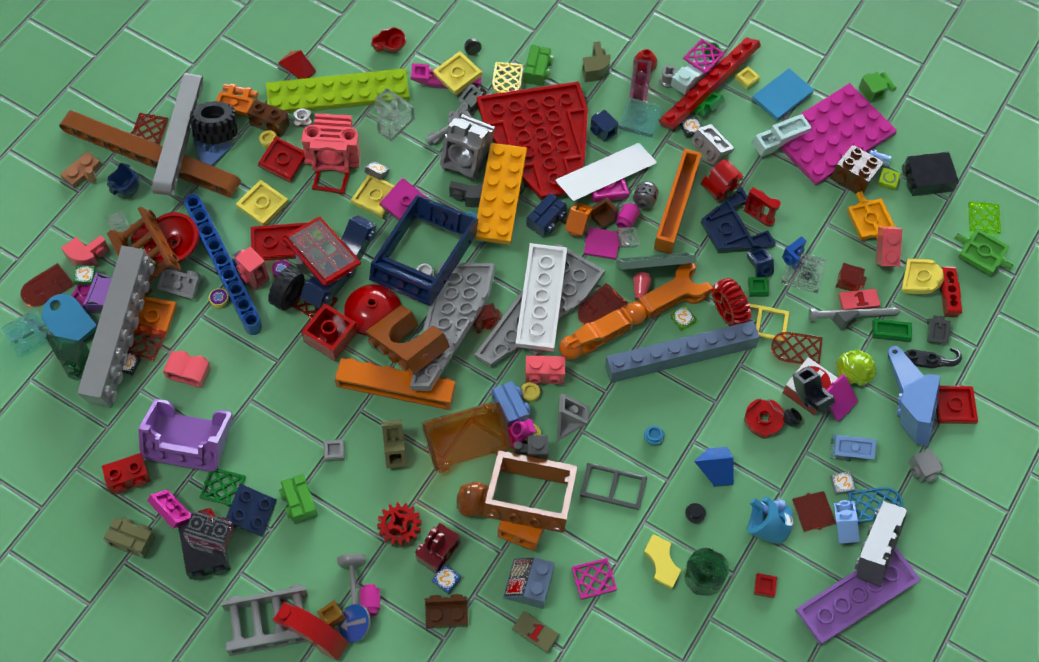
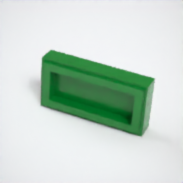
[872,318,912,342]

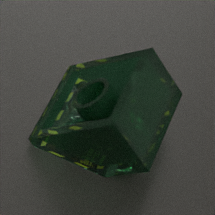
[46,334,90,380]

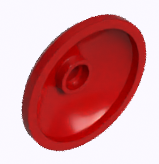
[144,212,199,264]
[344,284,401,336]

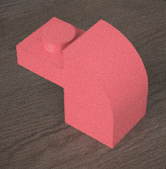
[61,235,109,267]

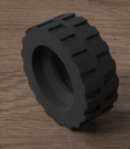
[268,267,305,311]

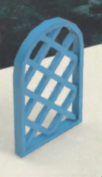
[847,487,903,523]

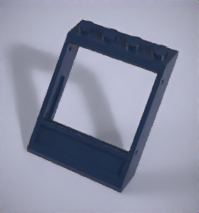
[369,195,479,306]

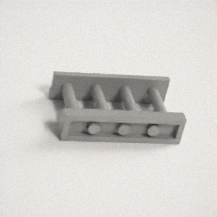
[221,585,308,656]

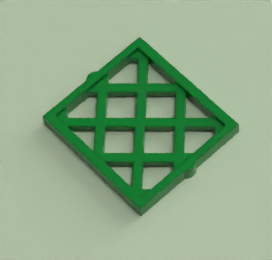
[200,469,246,506]

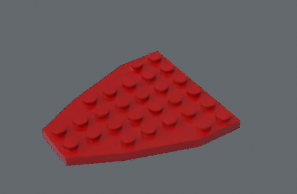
[476,81,588,200]

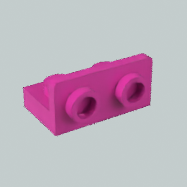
[147,489,191,529]

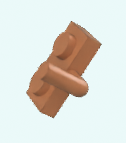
[60,151,101,188]

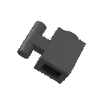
[513,435,548,460]

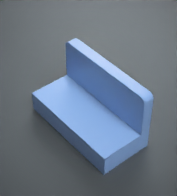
[832,434,876,459]

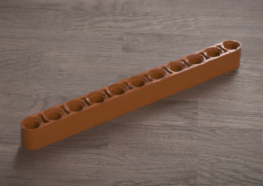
[59,110,241,198]

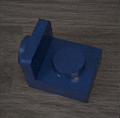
[747,247,774,277]

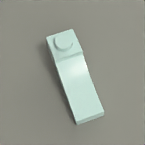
[671,53,712,95]
[752,114,811,157]

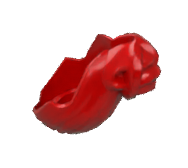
[371,27,406,52]

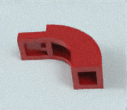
[273,602,349,661]

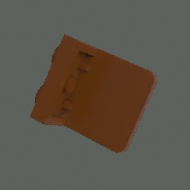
[830,146,883,194]

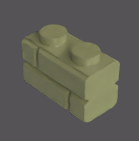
[103,517,155,559]

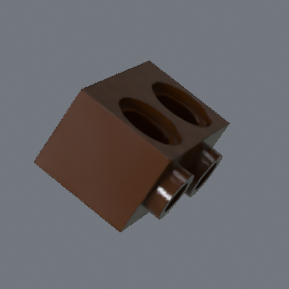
[247,99,290,137]

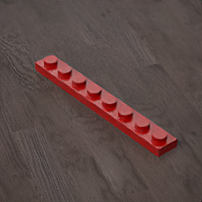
[659,37,761,130]

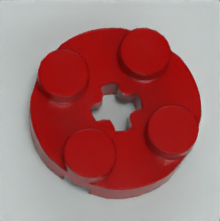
[744,399,784,439]

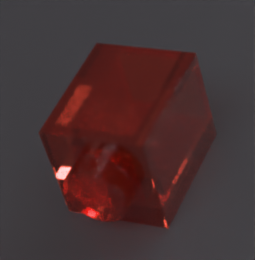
[835,263,867,291]

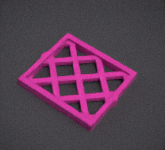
[683,38,725,74]
[571,558,617,600]

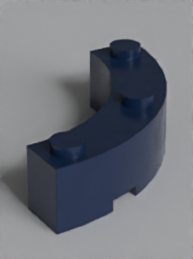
[300,215,377,308]

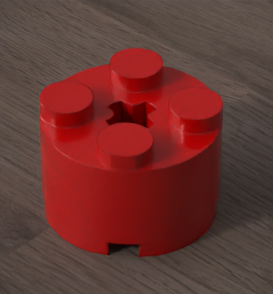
[701,159,744,202]

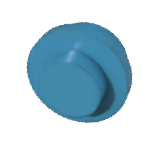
[644,426,664,445]

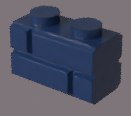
[526,193,567,237]

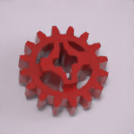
[377,502,422,547]

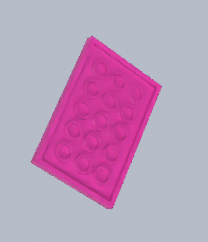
[780,83,897,186]

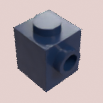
[590,109,619,142]

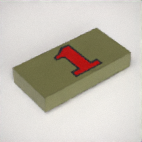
[512,611,559,653]

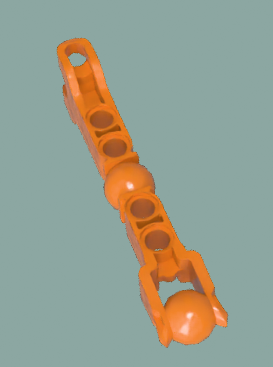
[559,263,713,360]

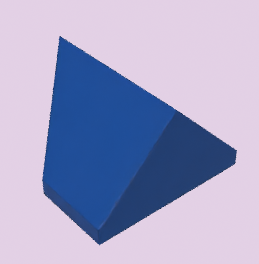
[694,447,734,487]

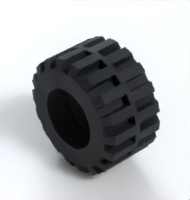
[190,101,238,145]

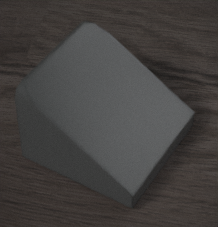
[833,310,860,330]

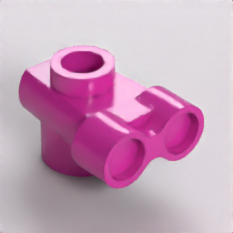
[505,419,536,450]

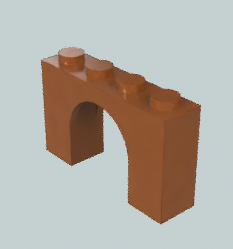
[366,305,450,375]

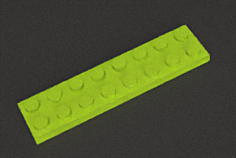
[266,68,410,114]

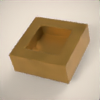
[317,600,346,628]

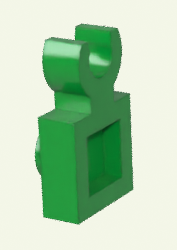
[693,92,725,117]

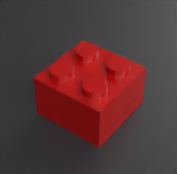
[301,303,358,361]

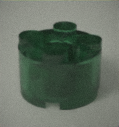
[684,548,729,595]

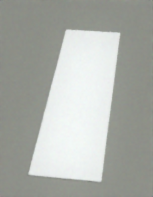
[555,143,657,201]

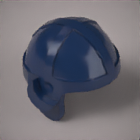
[107,163,139,197]

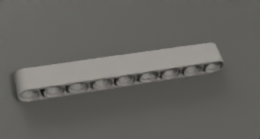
[152,73,203,196]

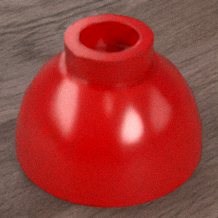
[633,49,657,72]

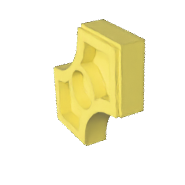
[644,534,681,589]

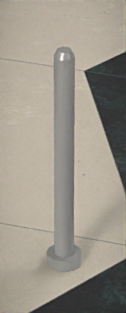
[808,307,900,322]

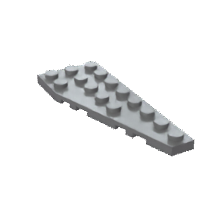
[475,243,605,367]
[410,263,496,391]

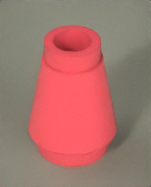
[633,272,652,301]

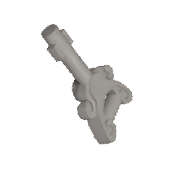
[425,102,480,145]

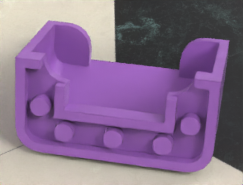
[138,398,232,471]

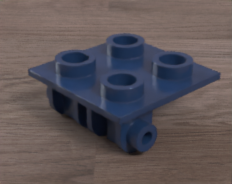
[225,484,277,537]

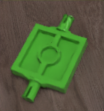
[954,228,1014,276]

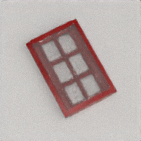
[283,217,361,287]

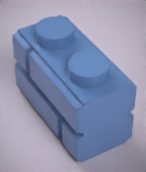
[491,381,531,428]

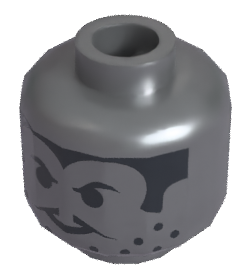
[633,181,659,209]

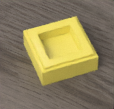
[735,66,760,89]

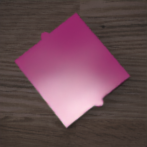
[584,227,620,260]
[827,374,858,421]

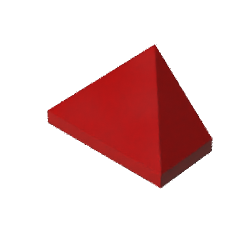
[278,50,316,79]

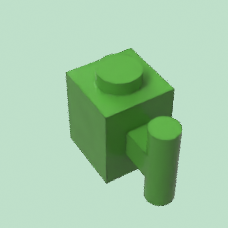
[859,71,897,103]

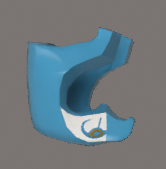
[746,497,793,544]

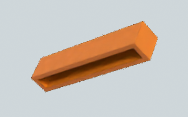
[654,148,702,254]
[335,358,455,410]

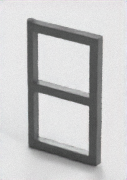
[580,462,647,510]

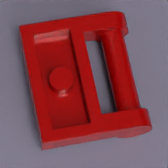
[743,187,781,227]

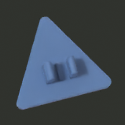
[193,138,233,166]

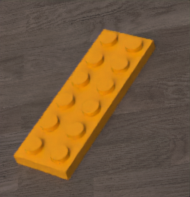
[474,143,527,245]

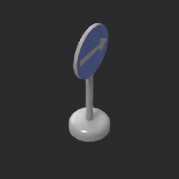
[337,554,371,642]

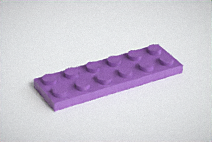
[795,547,921,645]

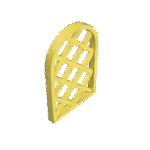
[492,62,523,93]

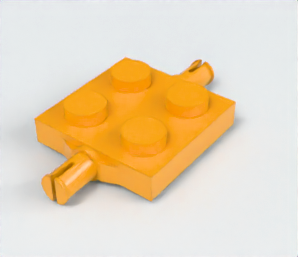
[846,191,895,241]

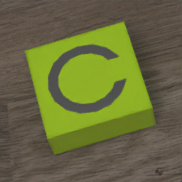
[877,168,900,191]

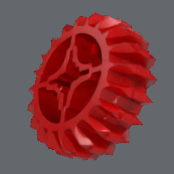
[712,278,751,326]

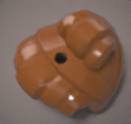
[456,482,489,517]

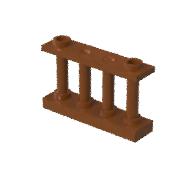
[107,206,181,296]

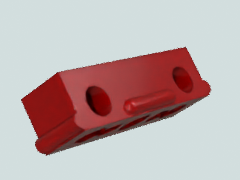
[940,267,962,317]

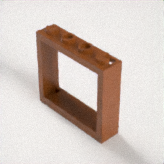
[483,450,577,533]

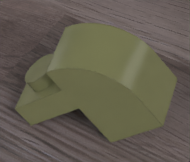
[582,41,611,82]
[382,420,407,468]

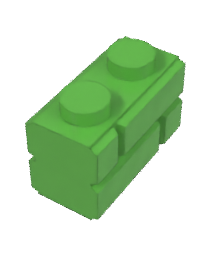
[523,45,554,86]
[279,474,318,524]

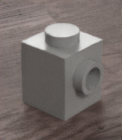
[909,449,943,483]

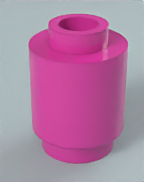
[615,203,640,231]
[359,584,381,616]

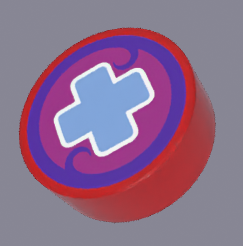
[272,260,290,278]

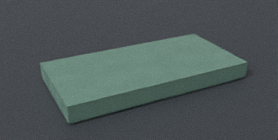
[616,252,697,270]

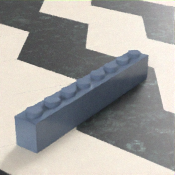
[605,321,760,383]

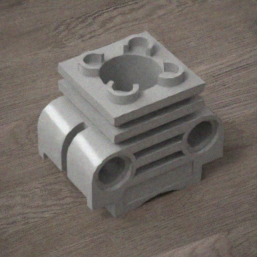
[440,114,495,181]

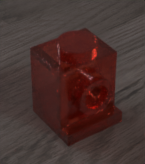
[473,303,501,334]

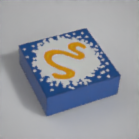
[432,564,461,594]

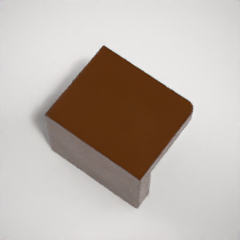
[591,198,618,229]

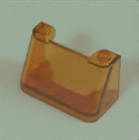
[420,401,512,473]

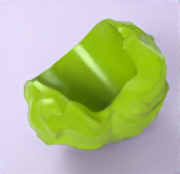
[836,350,876,386]

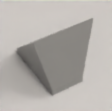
[557,394,589,442]

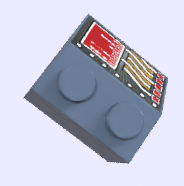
[503,557,555,609]

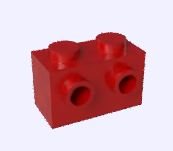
[101,453,151,494]

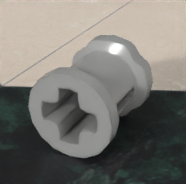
[660,65,677,88]

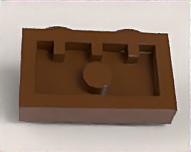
[425,594,468,629]

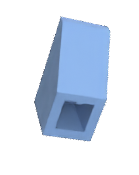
[834,500,860,544]

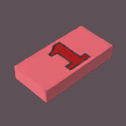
[838,289,880,310]

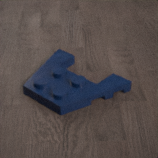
[701,187,776,252]

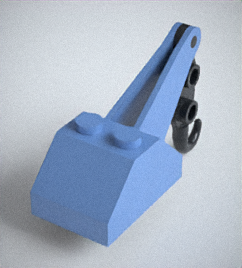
[888,346,962,446]

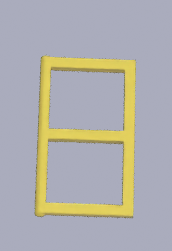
[749,303,789,342]

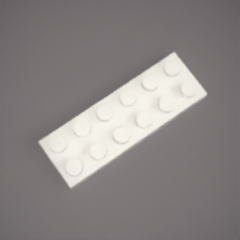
[515,243,567,351]

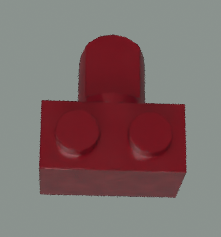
[415,523,461,574]

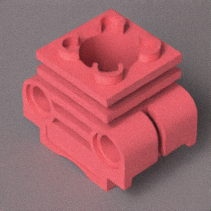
[301,113,360,173]

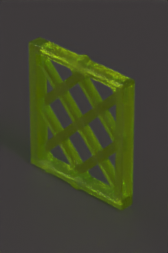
[968,201,1001,234]

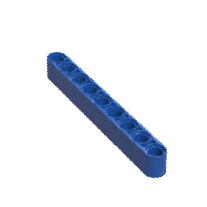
[184,194,262,335]

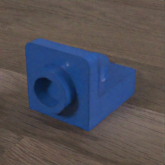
[782,236,807,270]

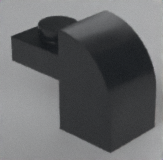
[792,366,835,411]

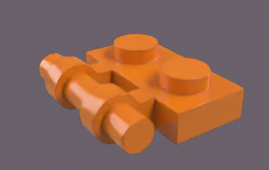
[216,84,259,117]

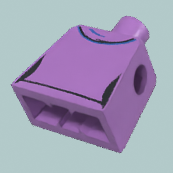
[84,273,112,314]

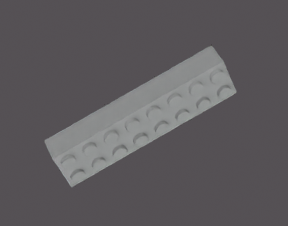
[77,245,155,408]

